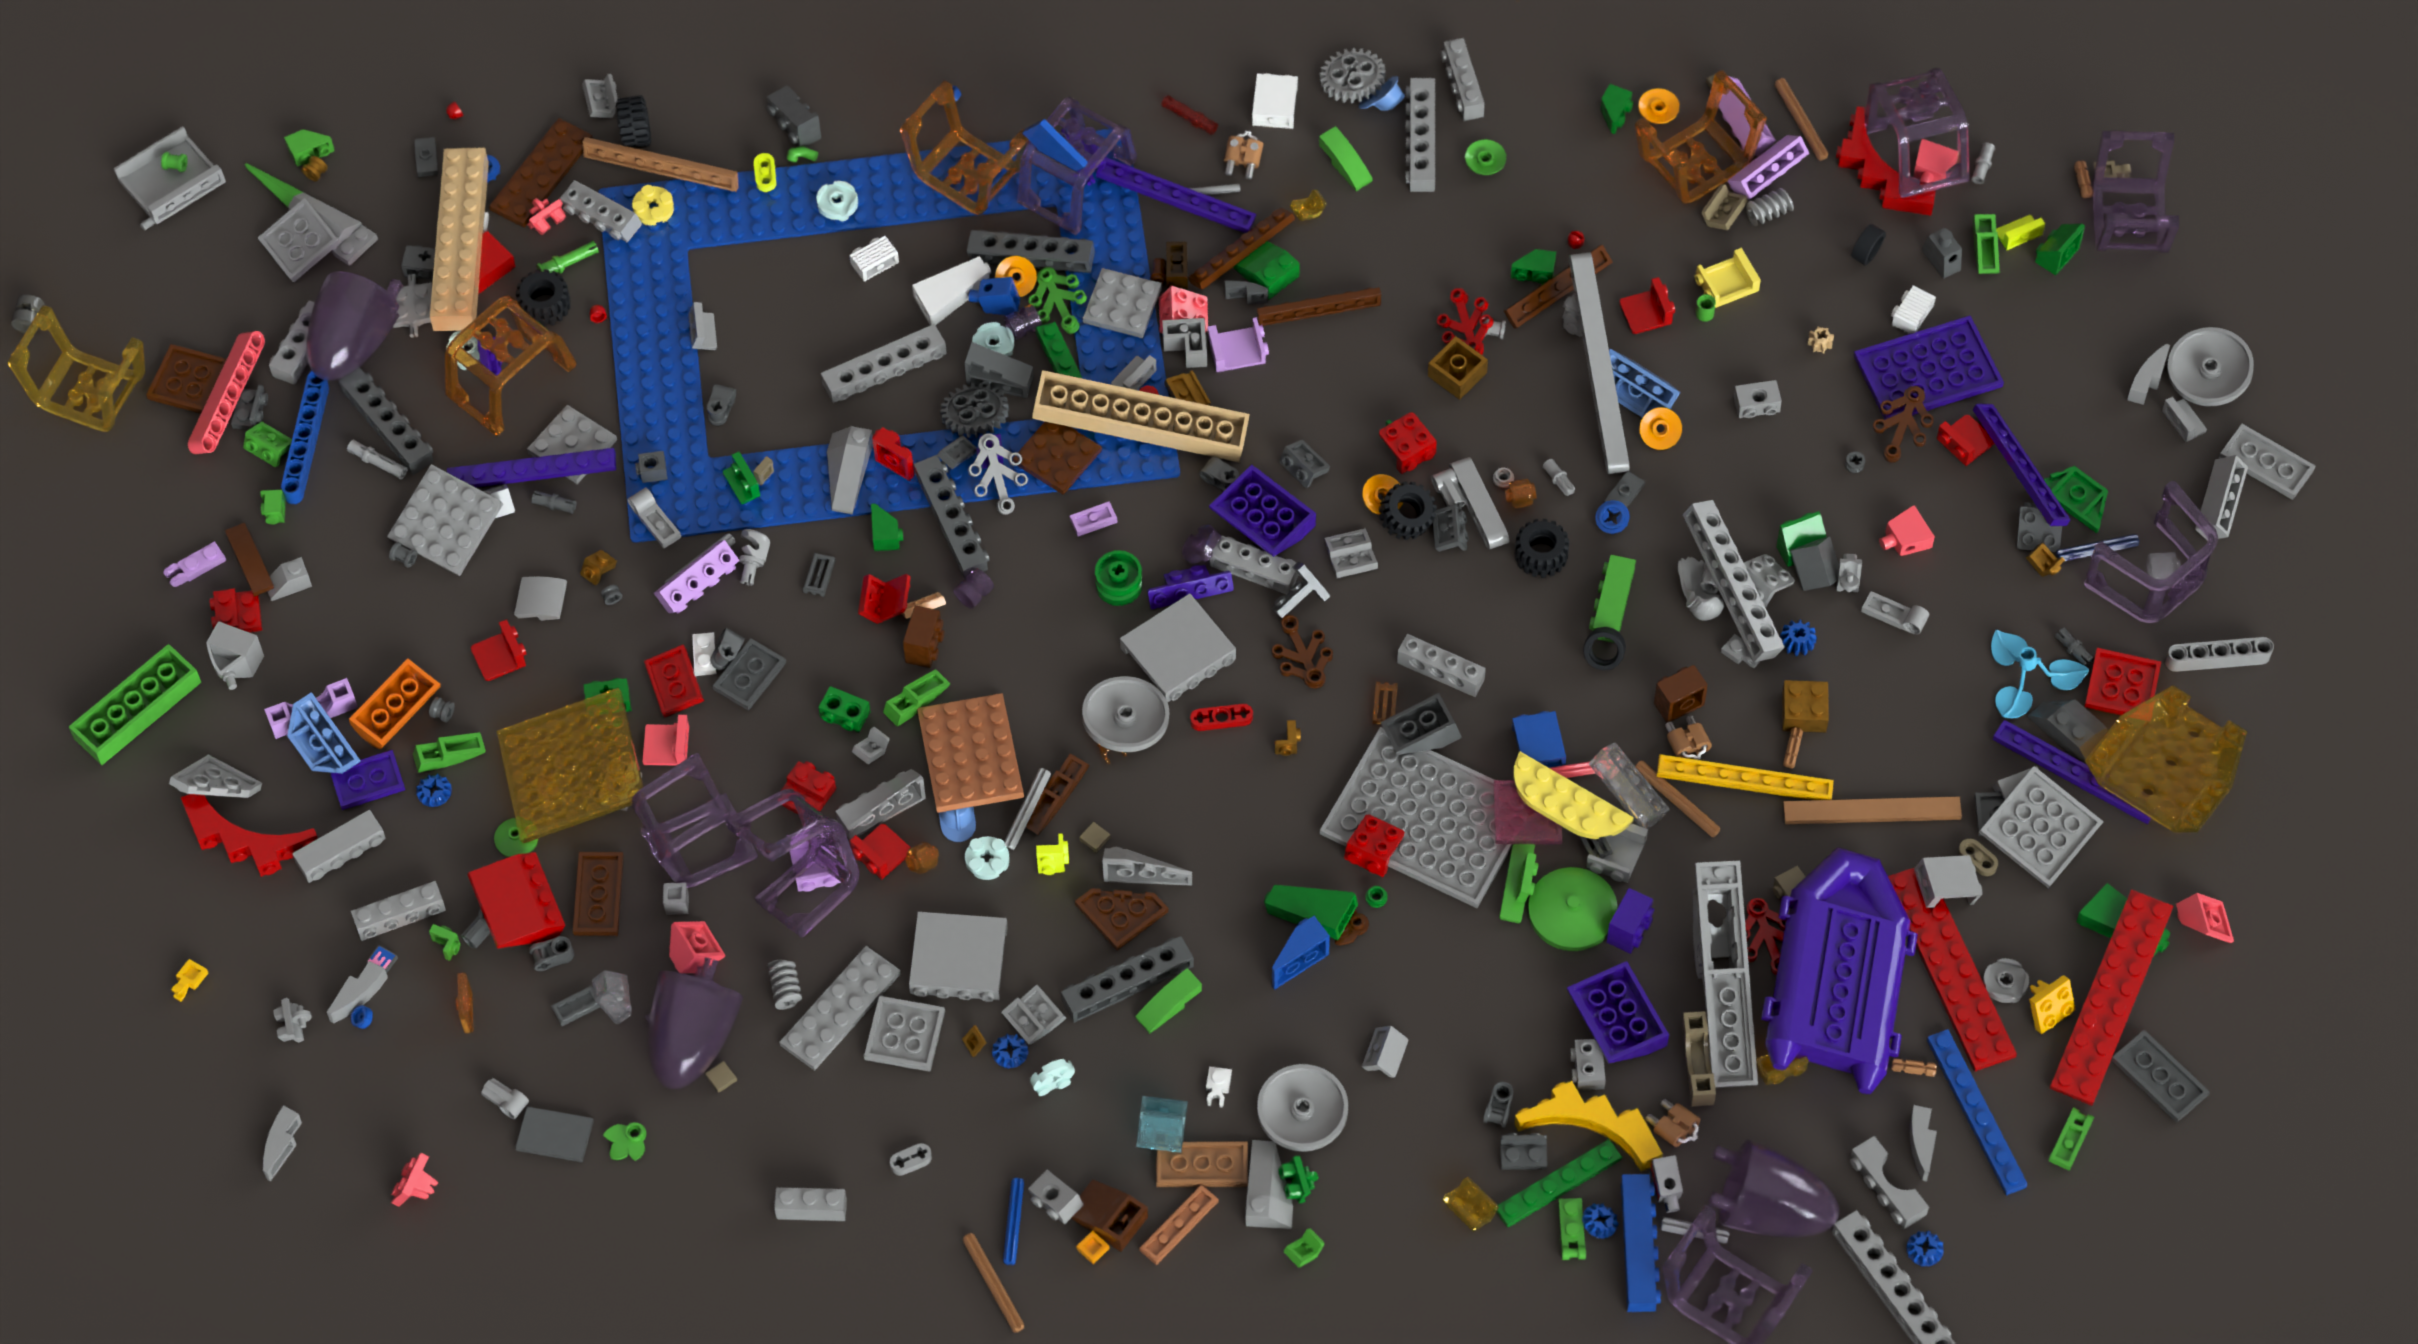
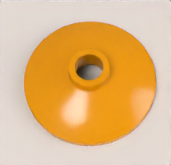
[1639,89,1680,124]
[995,256,1037,297]
[1640,407,1682,450]
[1362,474,1403,515]

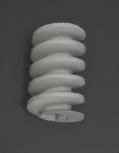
[1746,188,1794,227]
[767,959,802,1010]

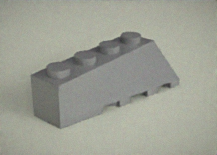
[835,769,926,840]

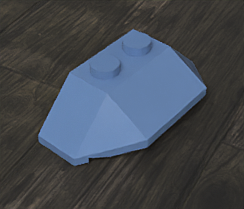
[1609,349,1680,418]
[287,692,361,773]

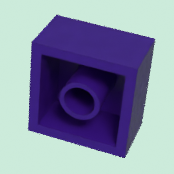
[1607,888,1654,954]

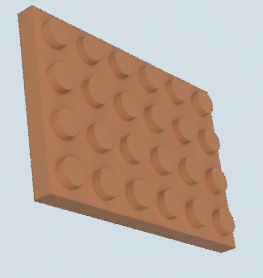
[917,693,1024,813]

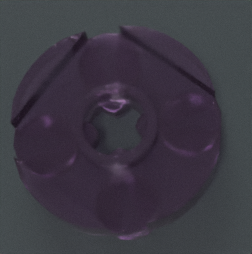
[1182,524,1221,564]

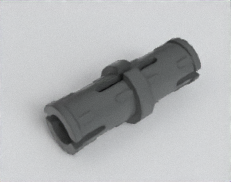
[532,490,577,514]
[2055,627,2094,667]

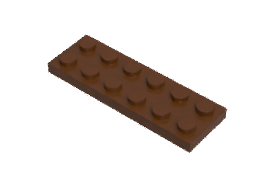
[489,118,593,228]

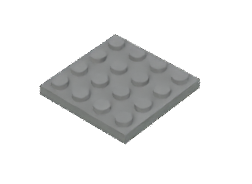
[387,464,503,577]
[1979,766,2103,888]

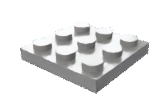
[258,198,341,282]
[1083,268,1162,338]
[527,405,617,484]
[864,996,945,1072]

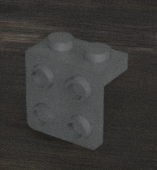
[2017,502,2062,552]

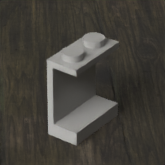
[1586,823,1648,883]
[1914,855,1982,908]

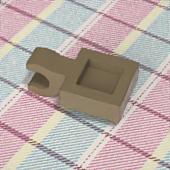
[2093,161,2131,184]

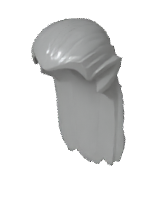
[1678,557,1724,621]

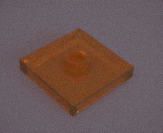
[456,973,474,1033]

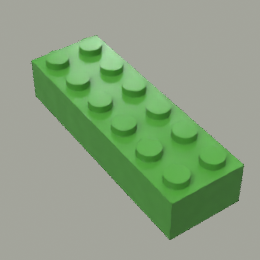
[69,644,201,765]

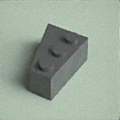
[766,85,821,147]
[964,342,1034,398]

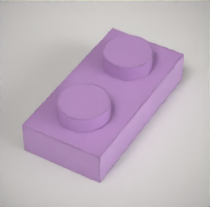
[1070,502,1117,537]

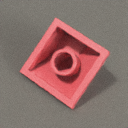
[2176,893,2234,943]
[669,921,726,974]

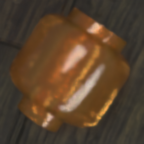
[1505,479,1537,508]
[905,842,939,874]

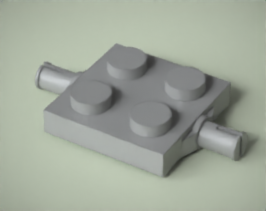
[391,274,432,338]

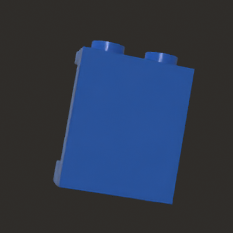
[1512,711,1566,768]

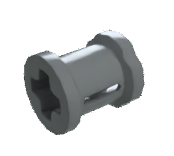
[389,542,418,568]

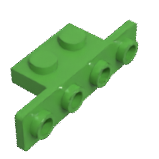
[1499,839,1538,924]

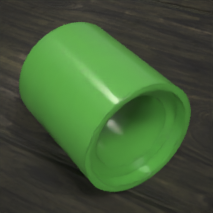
[1696,294,1716,322]

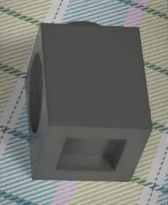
[635,451,668,483]

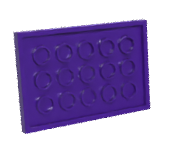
[1854,316,2004,420]

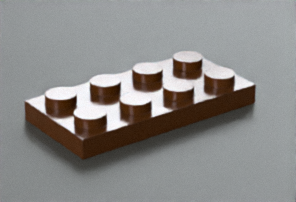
[573,852,624,936]

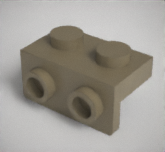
[1702,184,1748,230]

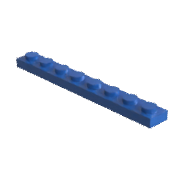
[1927,1029,2028,1195]

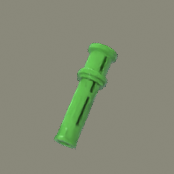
[536,241,599,274]

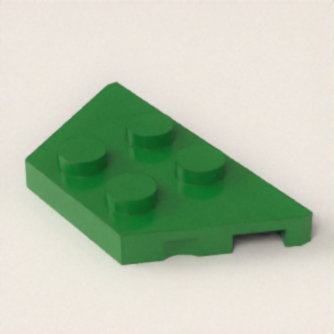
[2044,466,2108,533]

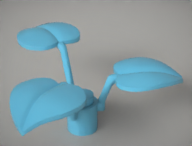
[1991,630,2089,719]

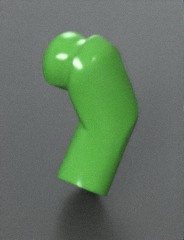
[787,146,818,162]

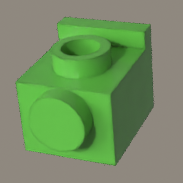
[261,490,286,525]

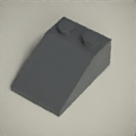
[1380,693,1462,755]

